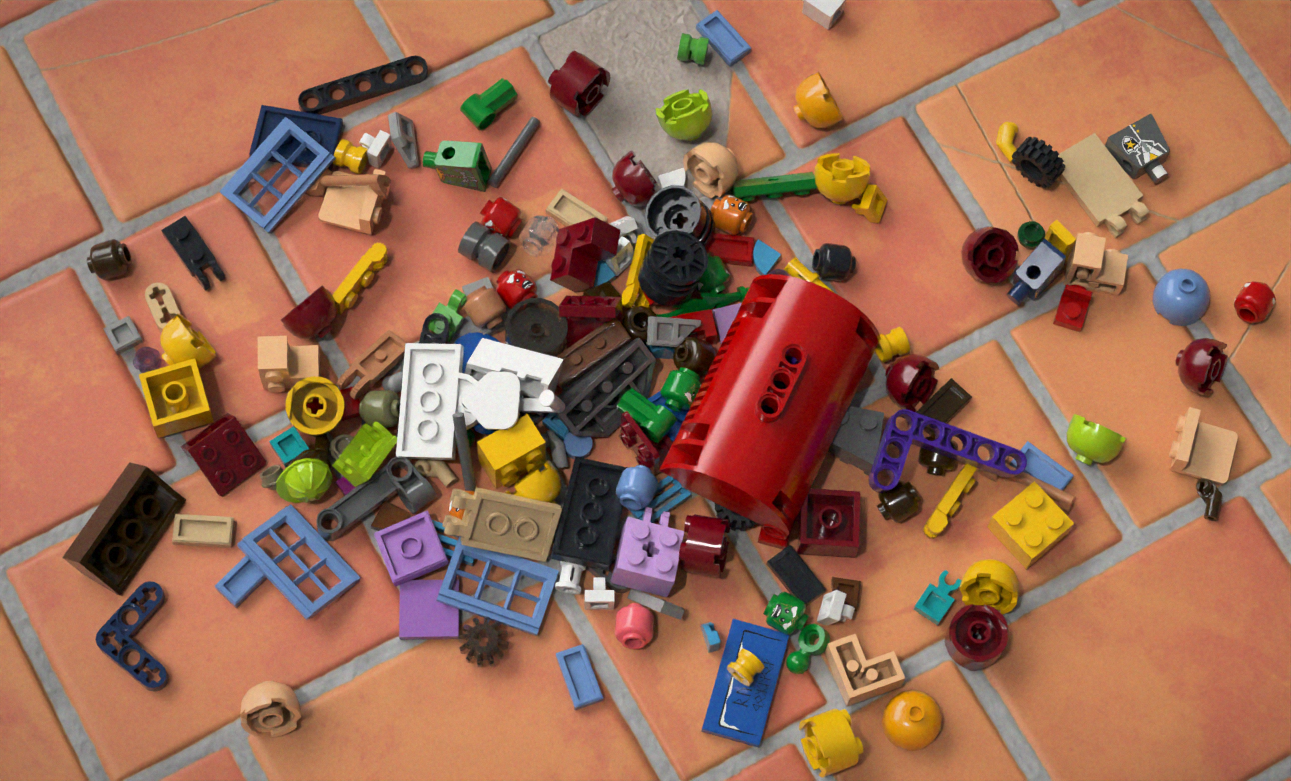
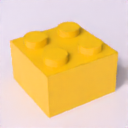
[139,358,214,438]
[477,414,546,489]
[987,481,1074,569]

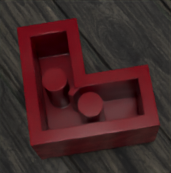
[550,217,620,293]

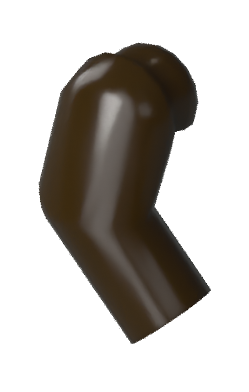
[1196,478,1223,521]

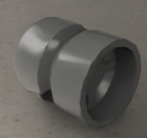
[458,221,511,272]

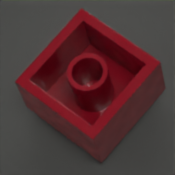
[797,488,860,558]

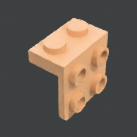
[319,169,390,235]
[1169,407,1238,485]

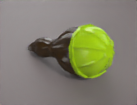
[276,434,333,503]

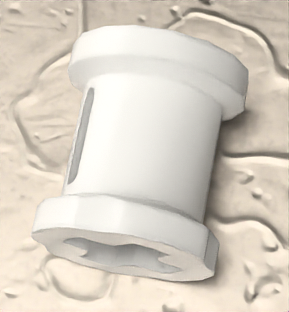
[555,561,586,594]

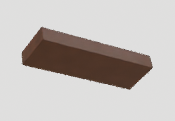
[556,317,633,389]

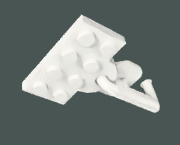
[396,343,565,460]

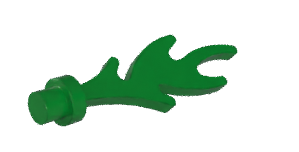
[656,286,749,318]

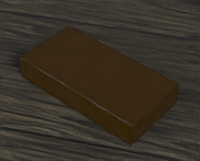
[916,378,972,435]

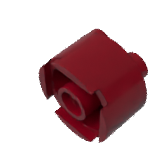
[548,51,610,117]
[679,514,730,578]
[944,604,1008,671]

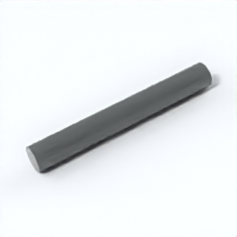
[488,117,540,188]
[452,412,476,492]

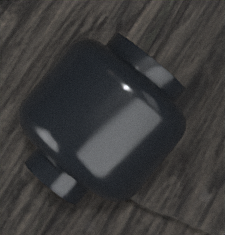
[812,243,856,281]

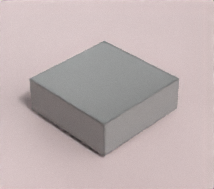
[103,316,143,355]

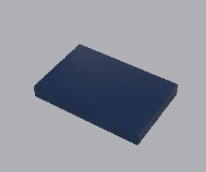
[249,105,343,172]

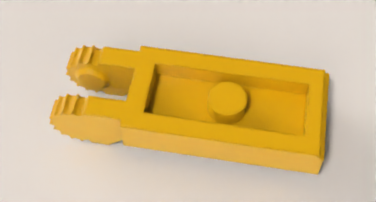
[622,234,654,308]
[332,242,388,315]
[923,464,977,539]

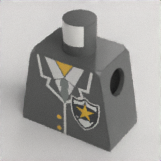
[1105,114,1170,184]

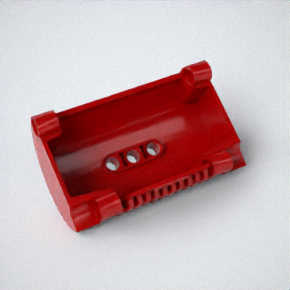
[659,274,881,540]

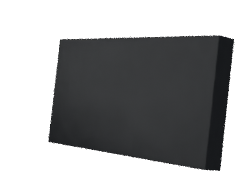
[551,457,628,571]

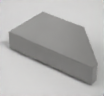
[388,112,419,169]
[647,316,701,347]
[627,589,684,620]

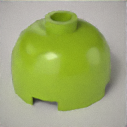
[656,89,713,141]
[1066,414,1126,466]

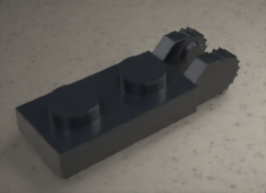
[161,216,226,291]

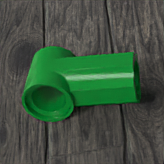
[460,78,518,130]
[617,388,677,443]

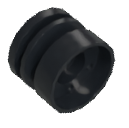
[644,185,715,247]
[638,230,708,306]

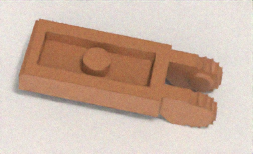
[337,330,406,400]

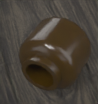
[87,239,132,280]
[622,306,657,346]
[673,337,715,376]
[918,432,958,476]
[876,480,921,523]

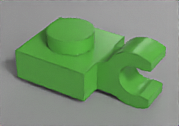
[429,289,467,342]

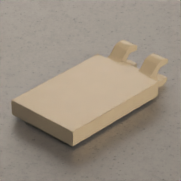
[1058,133,1149,238]
[442,487,562,562]

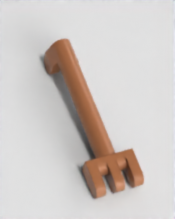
[305,168,391,196]
[978,456,1076,514]

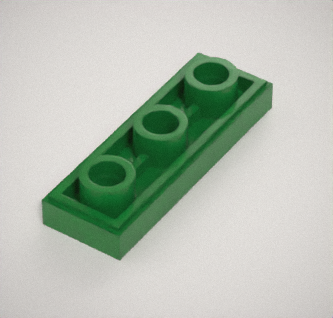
[731,172,817,201]

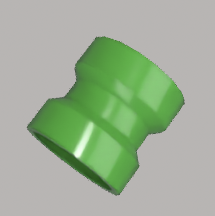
[677,33,709,65]

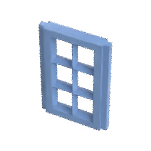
[219,117,336,234]
[237,505,360,620]
[436,536,559,636]

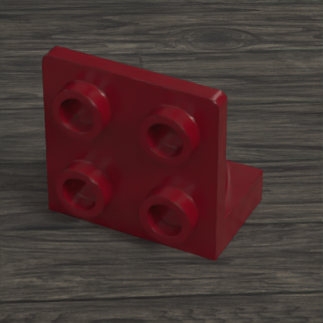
[559,295,623,349]
[181,413,266,496]

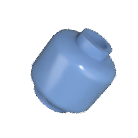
[616,465,658,510]

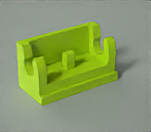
[332,422,397,487]

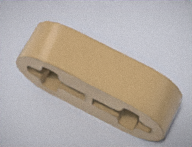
[145,282,180,333]

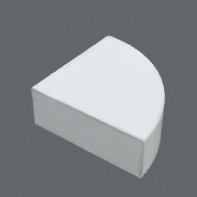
[657,168,685,189]

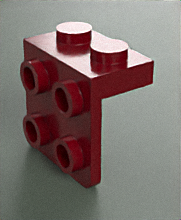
[619,411,673,476]

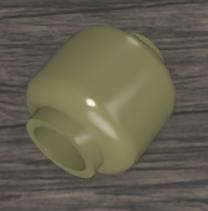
[359,390,401,428]

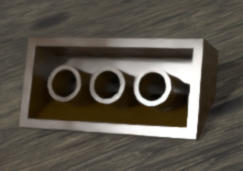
[62,462,186,595]

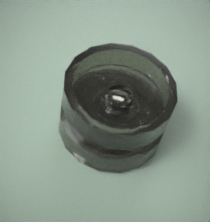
[505,298,568,357]

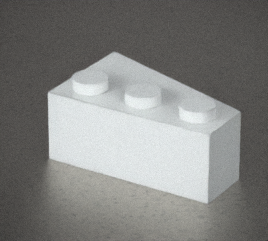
[465,338,564,415]

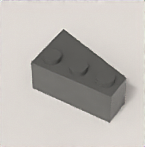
[828,406,884,476]

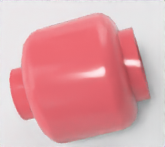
[615,603,654,649]

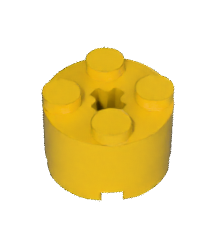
[285,376,344,436]
[799,708,864,778]

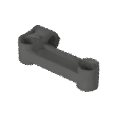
[316,456,437,541]

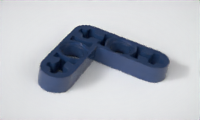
[95,581,168,692]

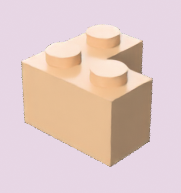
[1063,232,1128,296]
[258,336,321,392]
[825,634,905,707]

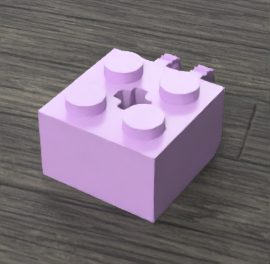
[610,507,684,597]

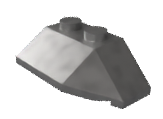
[556,338,656,437]

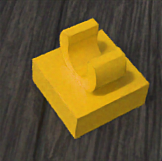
[852,184,888,223]

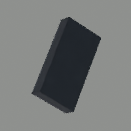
[767,545,826,606]

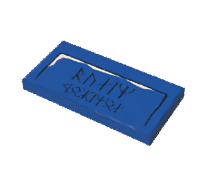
[701,619,789,748]

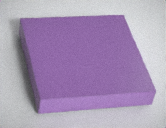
[374,510,449,587]
[399,580,459,640]

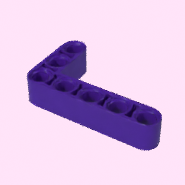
[868,409,1027,493]

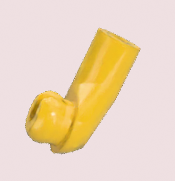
[996,122,1018,163]

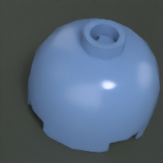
[1152,268,1210,326]

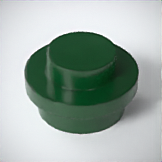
[1017,221,1045,249]

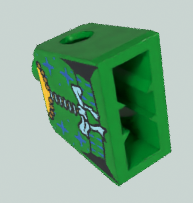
[423,140,492,192]

